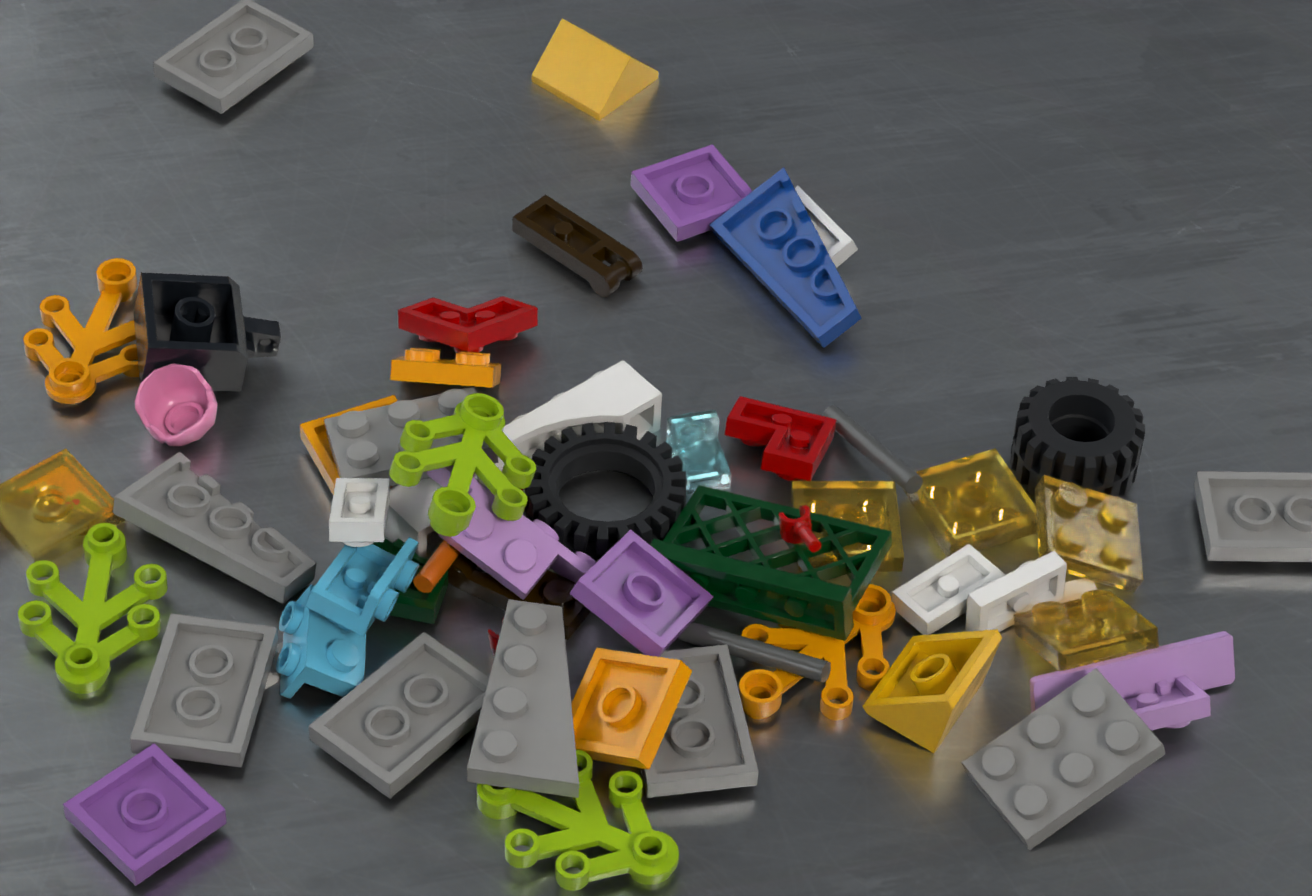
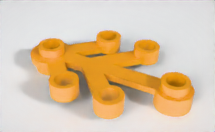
[23,258,139,404]
[739,584,896,721]

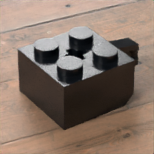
[134,273,281,392]

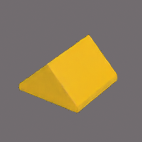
[531,18,659,121]
[862,629,1002,754]

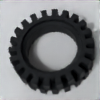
[525,422,687,562]

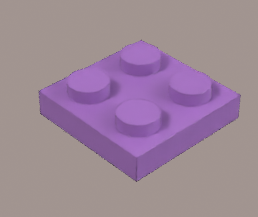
[631,144,752,242]
[569,529,714,657]
[63,743,227,886]

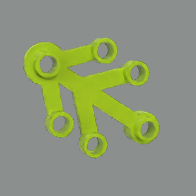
[389,393,536,537]
[18,523,168,694]
[477,750,679,891]

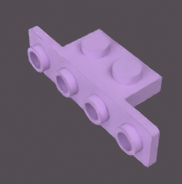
[427,465,596,600]
[1029,631,1235,731]

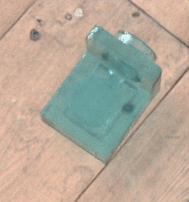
[666,410,731,495]

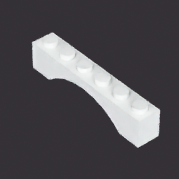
[385,360,662,559]

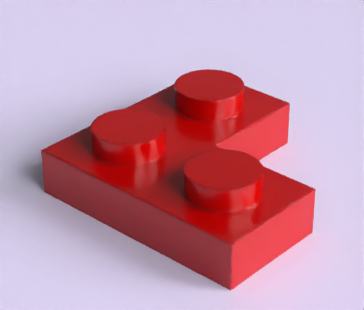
[398,296,538,353]
[724,396,837,482]

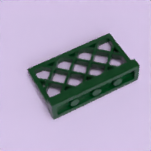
[650,485,893,641]

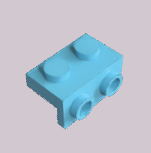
[305,537,419,636]
[276,584,366,699]

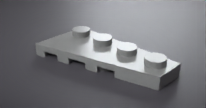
[113,452,317,604]
[467,599,579,798]

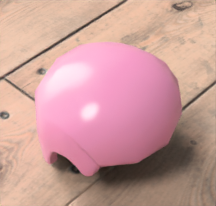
[135,363,218,446]

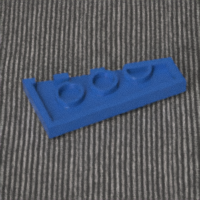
[710,167,862,348]

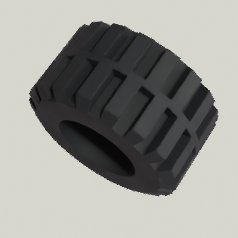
[1010,377,1145,511]

